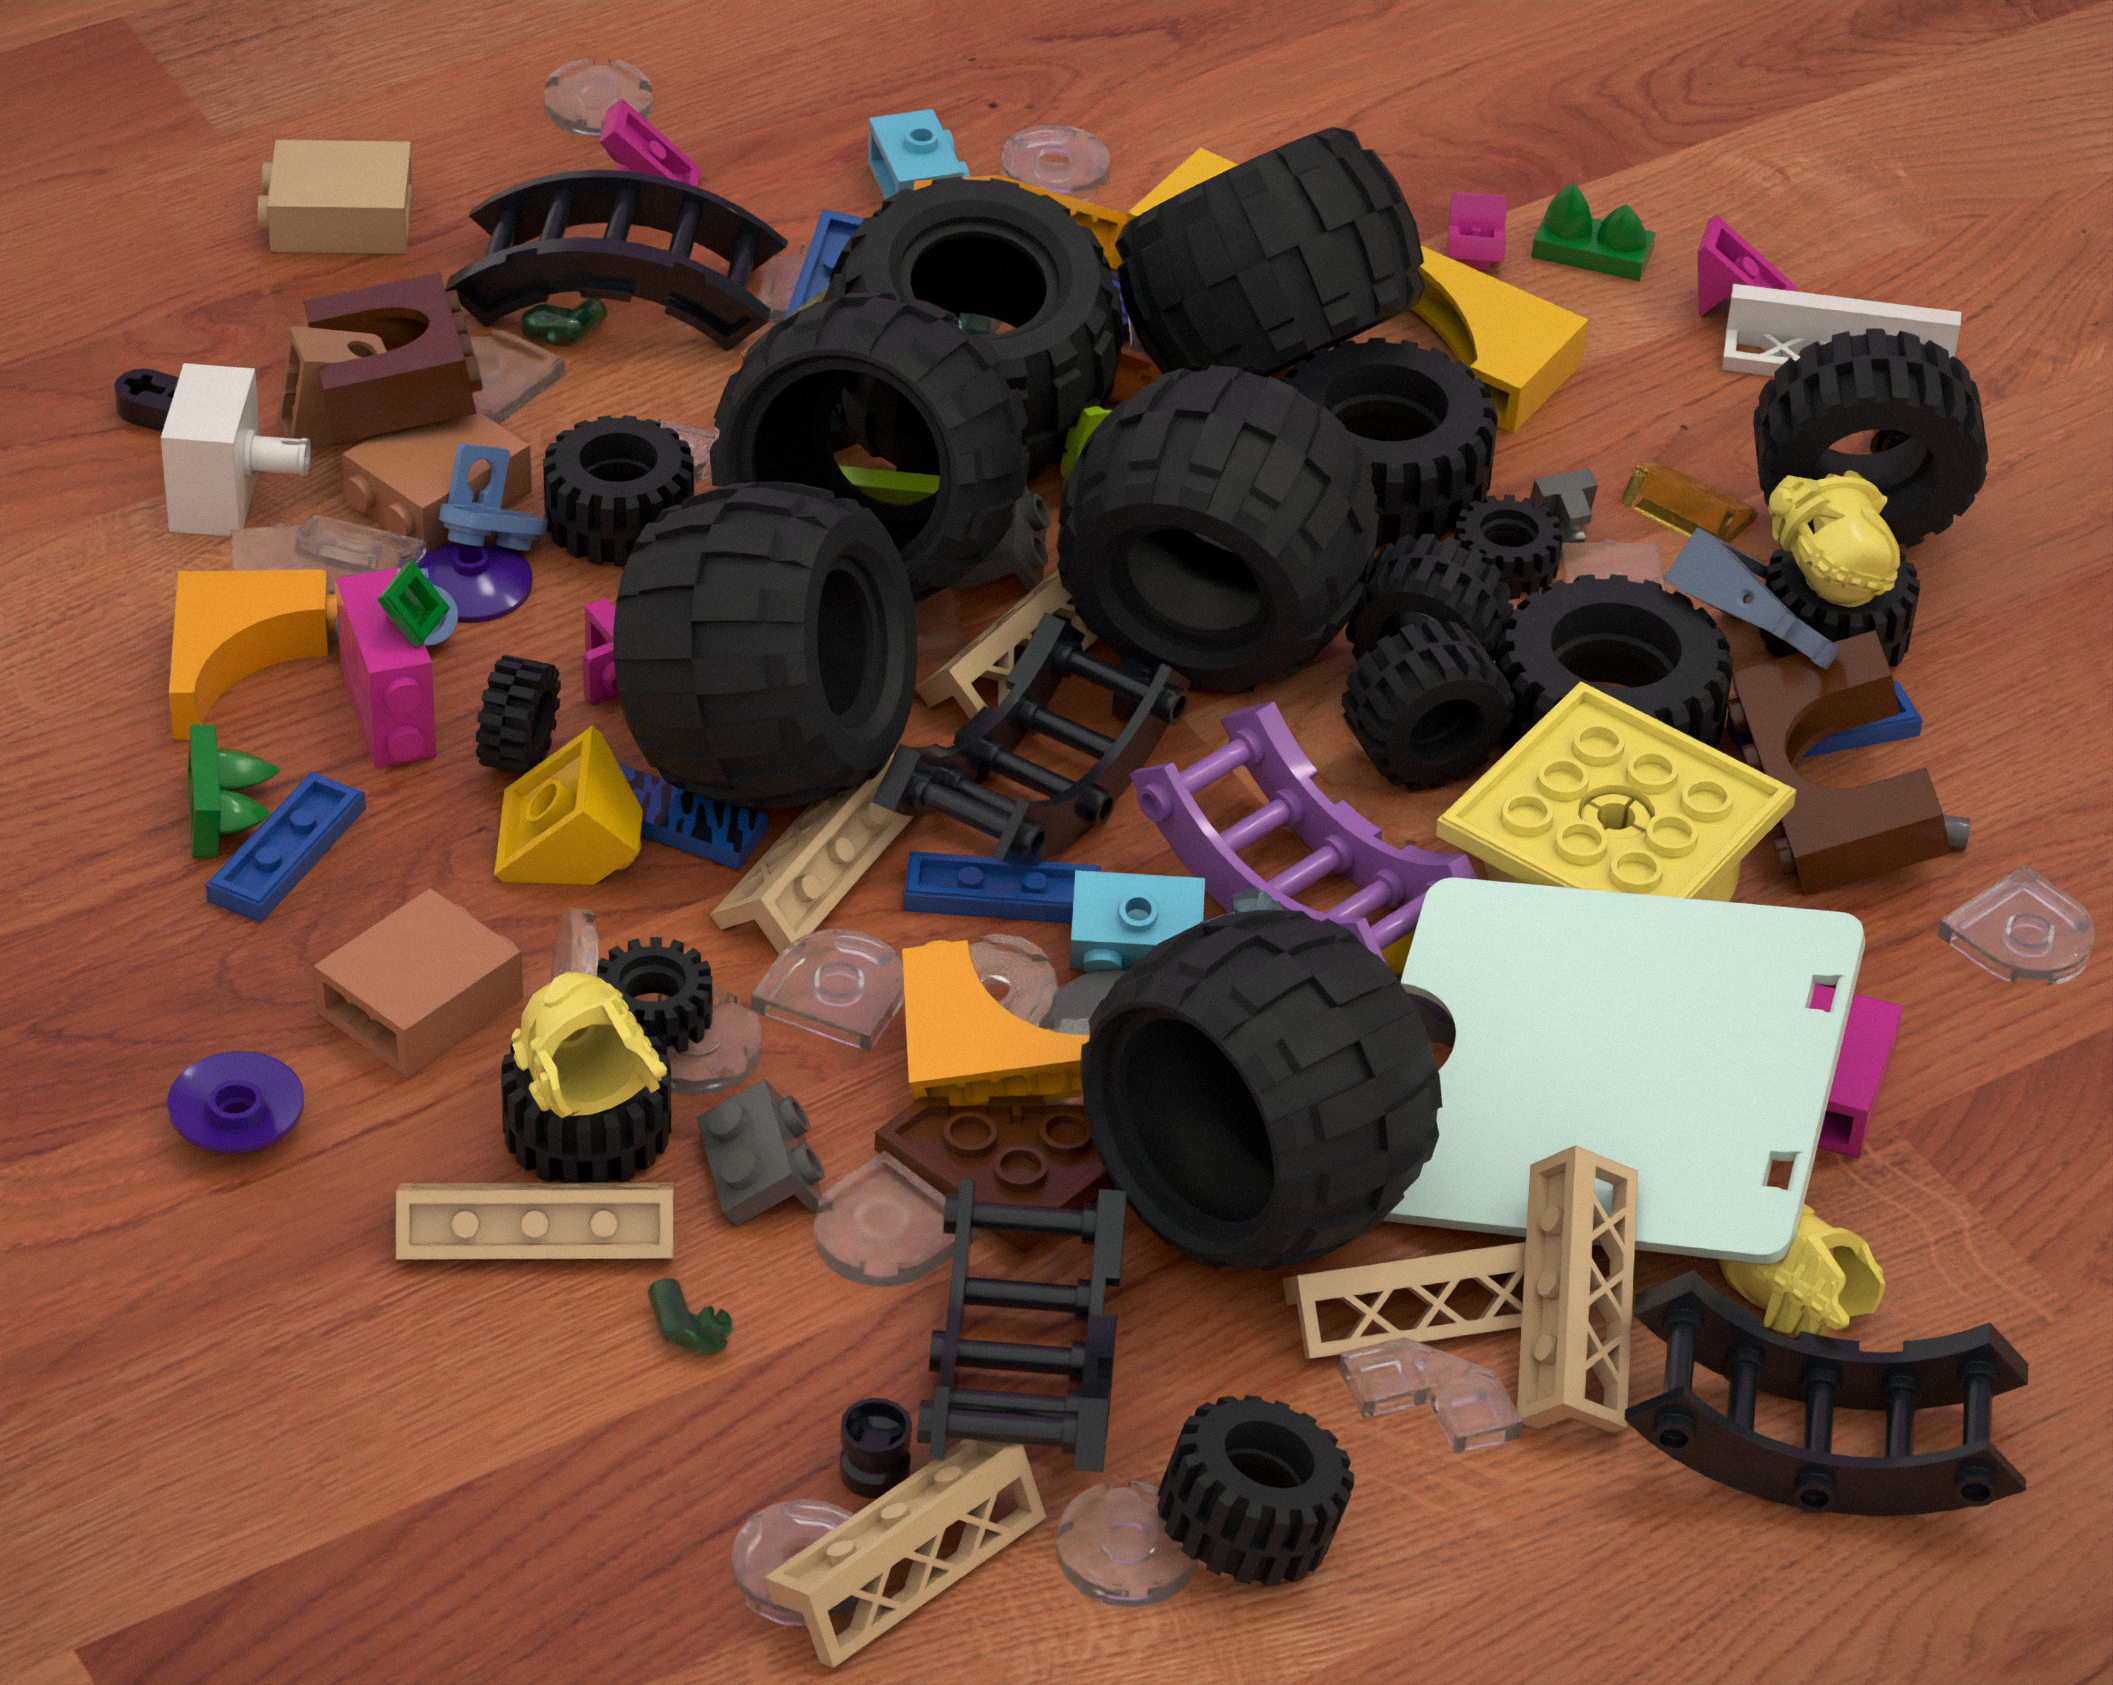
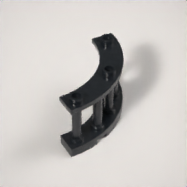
[445,170,788,351]
[872,612,1191,866]
[917,1178,1127,1472]
[1624,1270,2028,1516]

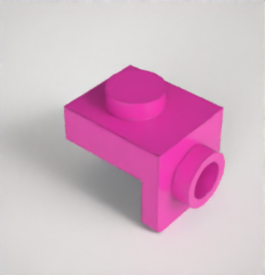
[1447,192,1507,270]
[583,598,619,705]

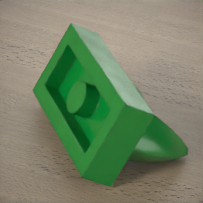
[1531,183,1656,282]
[187,725,280,858]

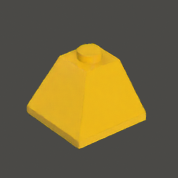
[494,725,643,885]

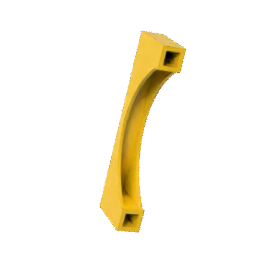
[1127,148,1589,434]

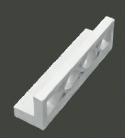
[1722,284,1961,377]

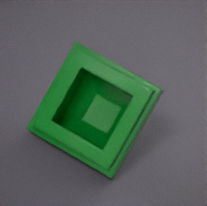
[377,560,450,648]

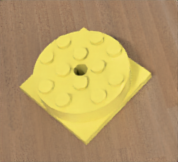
[1436,681,1796,902]

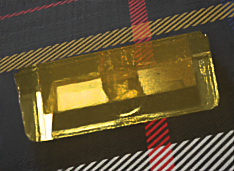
[1622,462,1759,543]

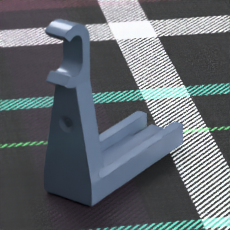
[1663,527,1841,670]

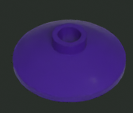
[416,540,533,623]
[167,1051,304,1153]

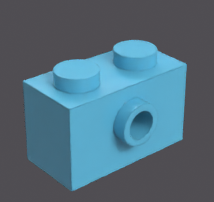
[868,109,970,200]
[1070,870,1205,973]

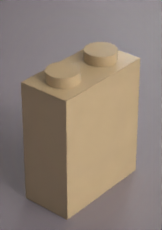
[258,140,413,254]

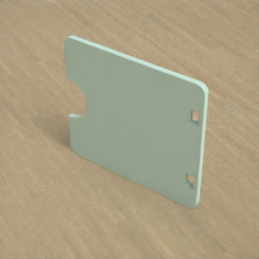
[1382,877,1865,1264]

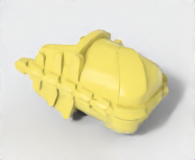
[1768,470,1900,607]
[511,972,667,1118]
[1718,1204,1886,1338]

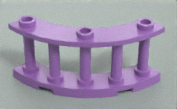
[1129,701,1478,966]

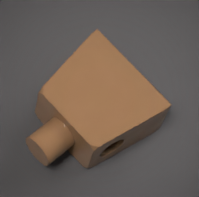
[277,326,387,450]

